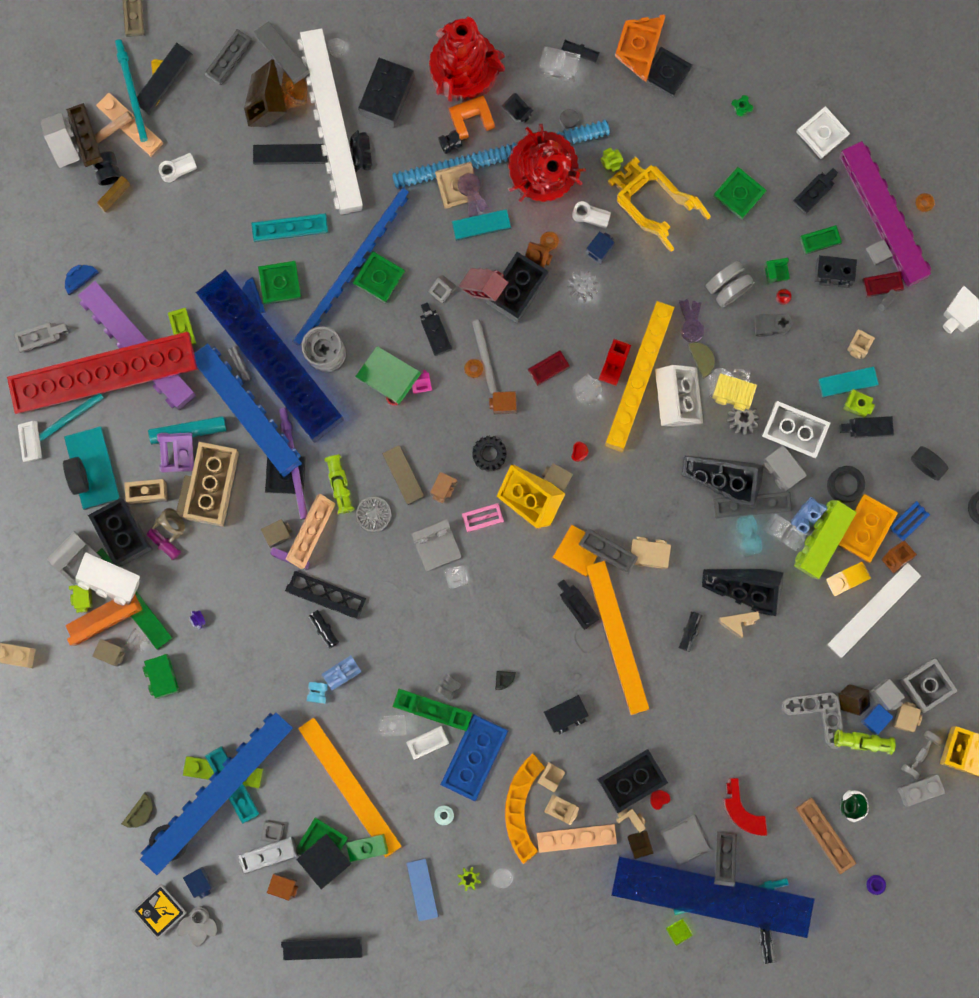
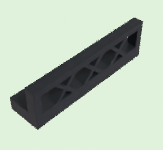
[285,571,366,620]
[281,937,362,960]

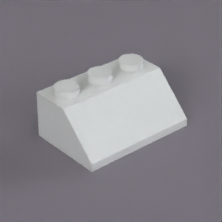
[655,365,703,427]
[762,401,830,459]
[76,552,140,606]

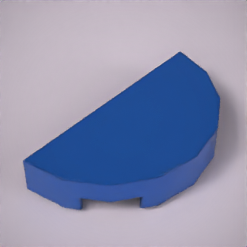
[65,265,99,295]
[240,277,266,314]

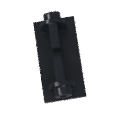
[350,130,372,172]

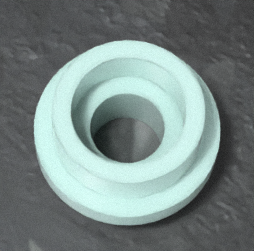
[434,806,454,825]

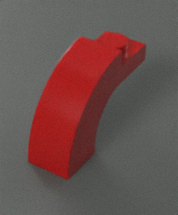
[723,778,767,836]

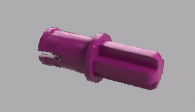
[146,528,181,561]

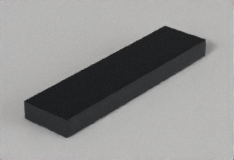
[137,42,193,114]
[253,144,328,165]

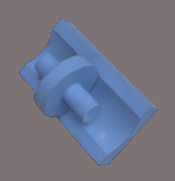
[791,497,827,534]
[322,655,361,691]

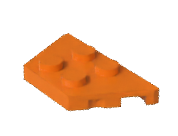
[615,14,666,81]

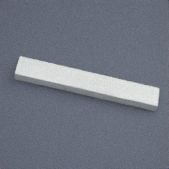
[827,563,921,658]

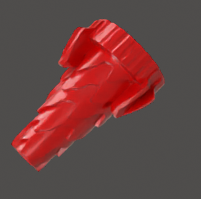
[429,16,505,102]
[508,124,586,202]

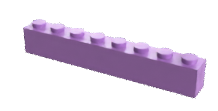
[78,281,196,410]

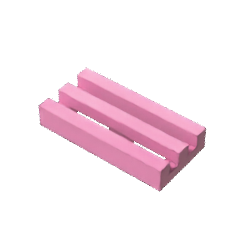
[462,503,504,532]

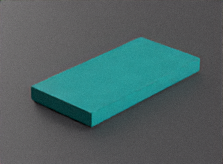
[64,426,120,510]

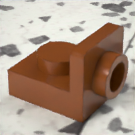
[525,242,553,268]
[882,540,917,573]

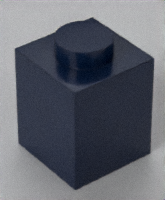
[585,231,615,264]
[183,867,214,899]

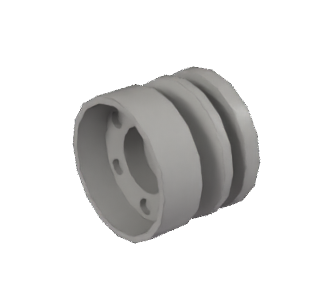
[302,326,346,372]

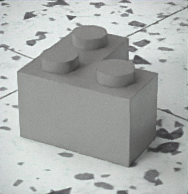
[41,113,80,168]

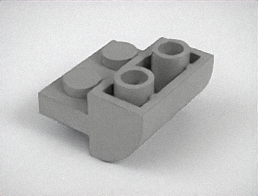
[47,531,102,585]

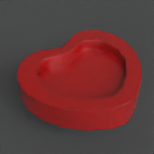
[571,441,589,462]
[650,790,670,810]

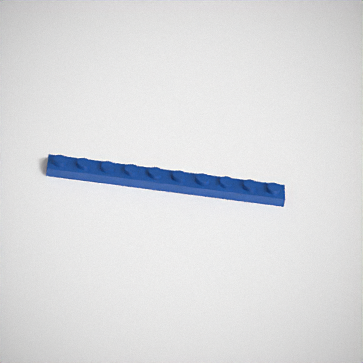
[292,188,409,346]

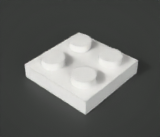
[796,106,850,159]

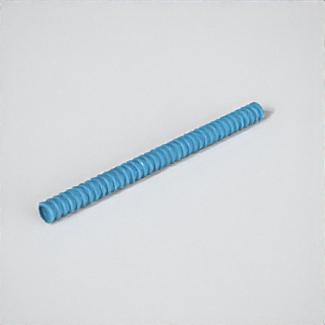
[392,119,610,189]

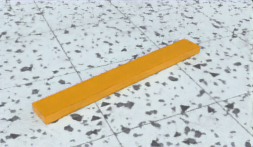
[586,561,649,715]
[298,718,402,858]

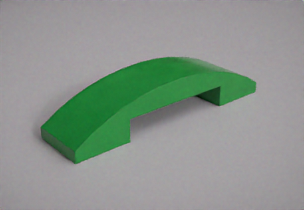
[392,688,472,731]

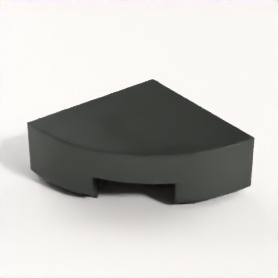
[495,671,516,690]

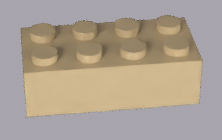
[183,442,239,527]

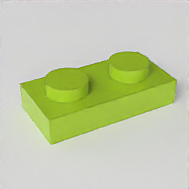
[168,307,197,346]

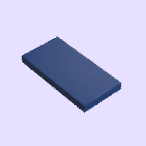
[440,714,508,801]

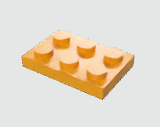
[838,494,898,563]

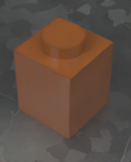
[489,391,516,415]
[267,873,299,901]

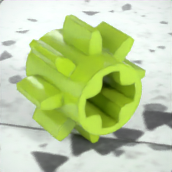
[600,147,623,172]
[457,867,481,891]

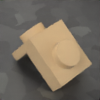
[847,329,875,359]
[544,794,579,825]
[616,808,646,833]

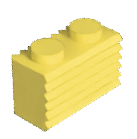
[712,373,757,411]

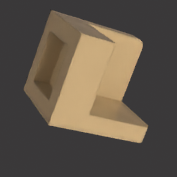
[537,762,565,792]

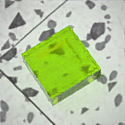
[665,918,693,946]

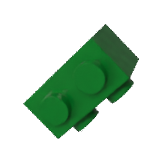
[142,654,180,699]

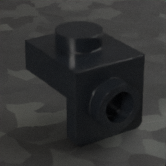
[501,93,534,123]

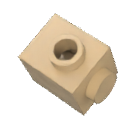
[892,702,922,733]

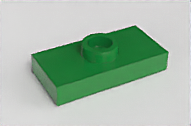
[346,834,389,862]

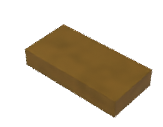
[97,176,130,212]

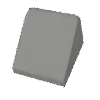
[428,275,457,303]

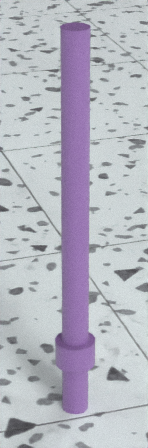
[279,408,307,520]

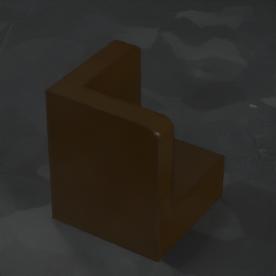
[839,684,870,716]
[627,830,654,859]

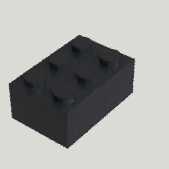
[358,57,415,128]
[486,252,549,323]
[88,497,153,567]
[597,749,668,813]

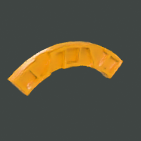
[505,753,545,864]

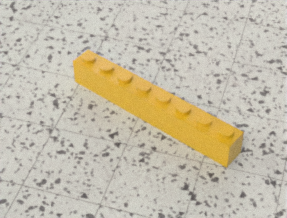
[605,301,675,453]

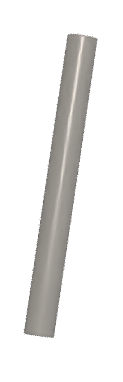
[473,320,498,395]

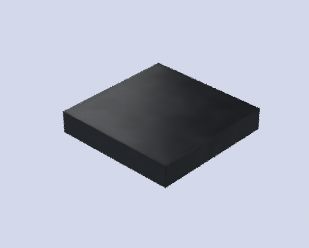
[645,47,693,97]
[265,456,306,494]
[296,834,352,890]

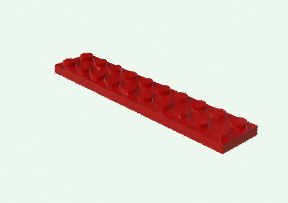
[7,332,198,414]

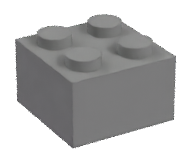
[899,658,957,713]

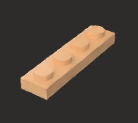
[96,93,163,157]
[286,494,335,569]
[537,824,617,853]

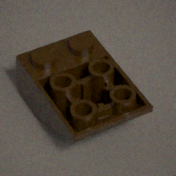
[244,59,287,127]

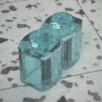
[735,515,762,558]

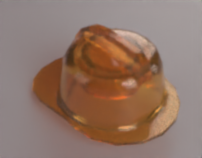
[281,72,307,110]

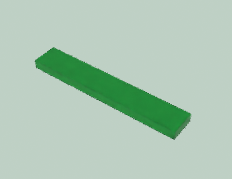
[96,548,173,650]

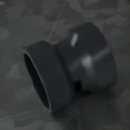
[438,130,462,154]

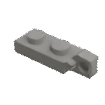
[14,322,69,353]

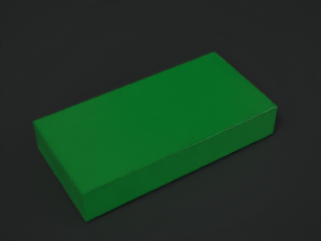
[800,225,842,255]

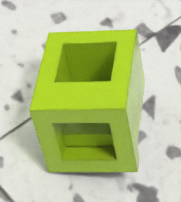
[843,389,875,418]
[69,585,93,613]

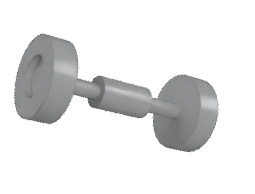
[901,730,943,780]

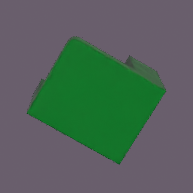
[764,257,790,284]

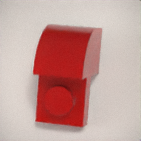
[598,339,632,386]

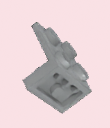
[411,520,461,571]

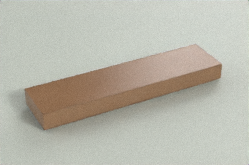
[795,797,857,875]

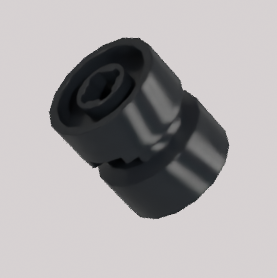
[92,151,121,186]

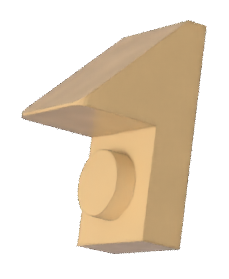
[718,611,760,639]

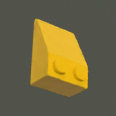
[496,464,565,528]

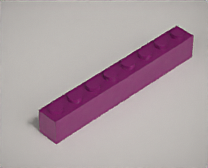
[839,141,931,288]

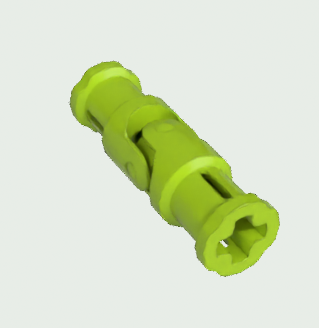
[324,454,355,514]
[834,730,896,755]

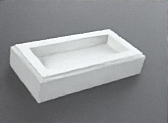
[18,421,42,462]
[406,726,450,760]

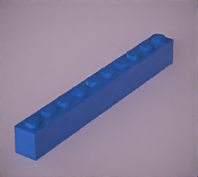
[140,712,293,875]

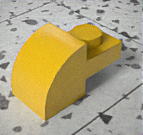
[826,561,871,596]

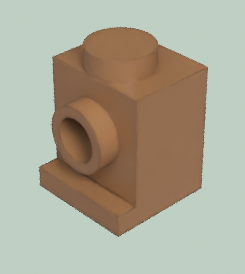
[430,472,458,504]

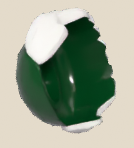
[840,790,869,822]

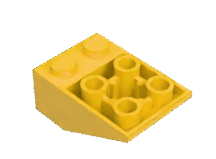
[940,726,979,777]

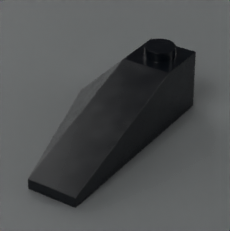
[682,456,764,506]
[702,569,784,617]

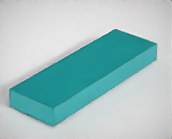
[452,209,511,241]
[818,366,879,398]

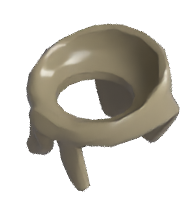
[152,508,185,543]

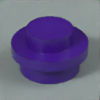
[189,610,206,629]
[866,875,886,895]

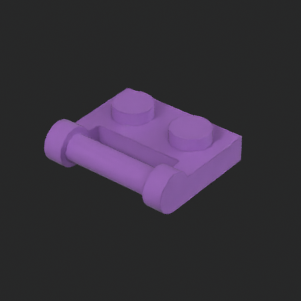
[157,433,194,472]

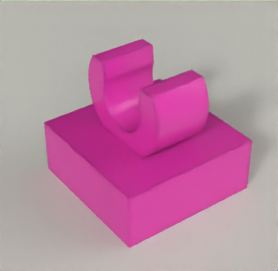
[412,370,432,394]

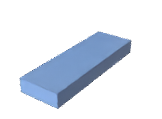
[407,859,438,921]

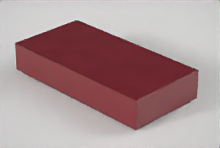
[862,271,904,297]
[528,350,570,386]

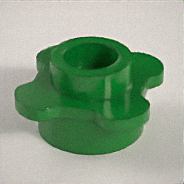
[731,95,753,117]

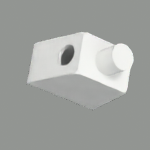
[943,286,979,334]

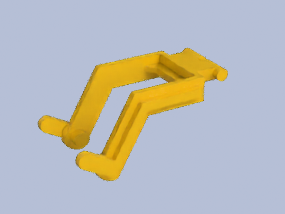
[607,157,711,252]

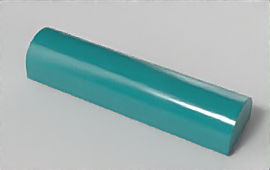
[148,416,227,445]

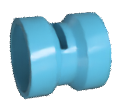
[306,682,328,704]

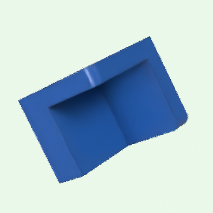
[861,704,893,735]

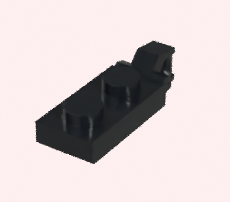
[793,168,838,214]
[420,302,452,356]
[839,416,894,438]
[557,579,600,630]

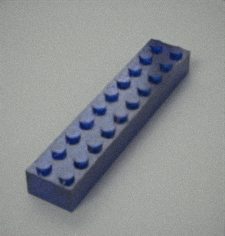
[195,269,344,443]
[611,856,815,938]

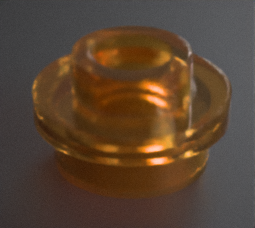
[915,193,934,212]
[540,232,559,250]
[464,359,483,378]

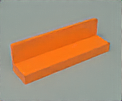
[66,595,143,646]

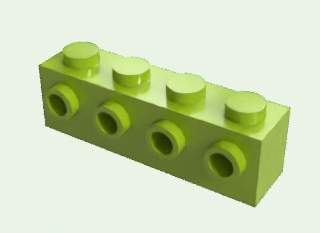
[794,500,857,579]

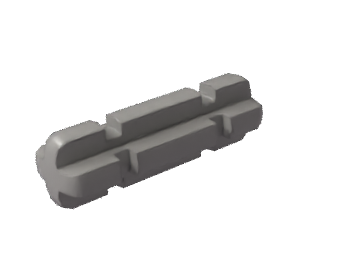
[228,346,252,382]

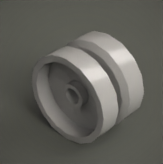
[705,261,755,307]

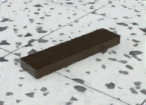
[66,103,103,167]

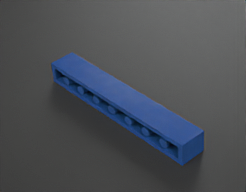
[194,343,302,477]

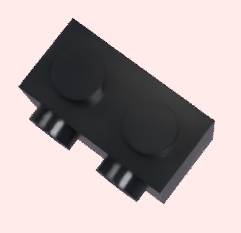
[814,255,857,288]

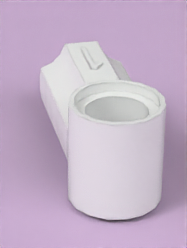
[159,153,197,183]
[572,201,611,229]

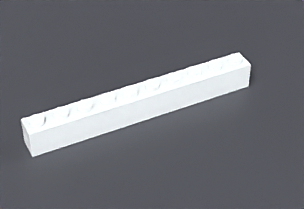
[297,28,363,215]

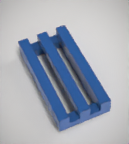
[889,501,930,541]

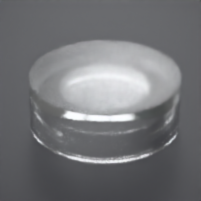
[492,868,512,889]

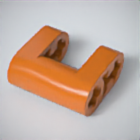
[448,96,495,140]

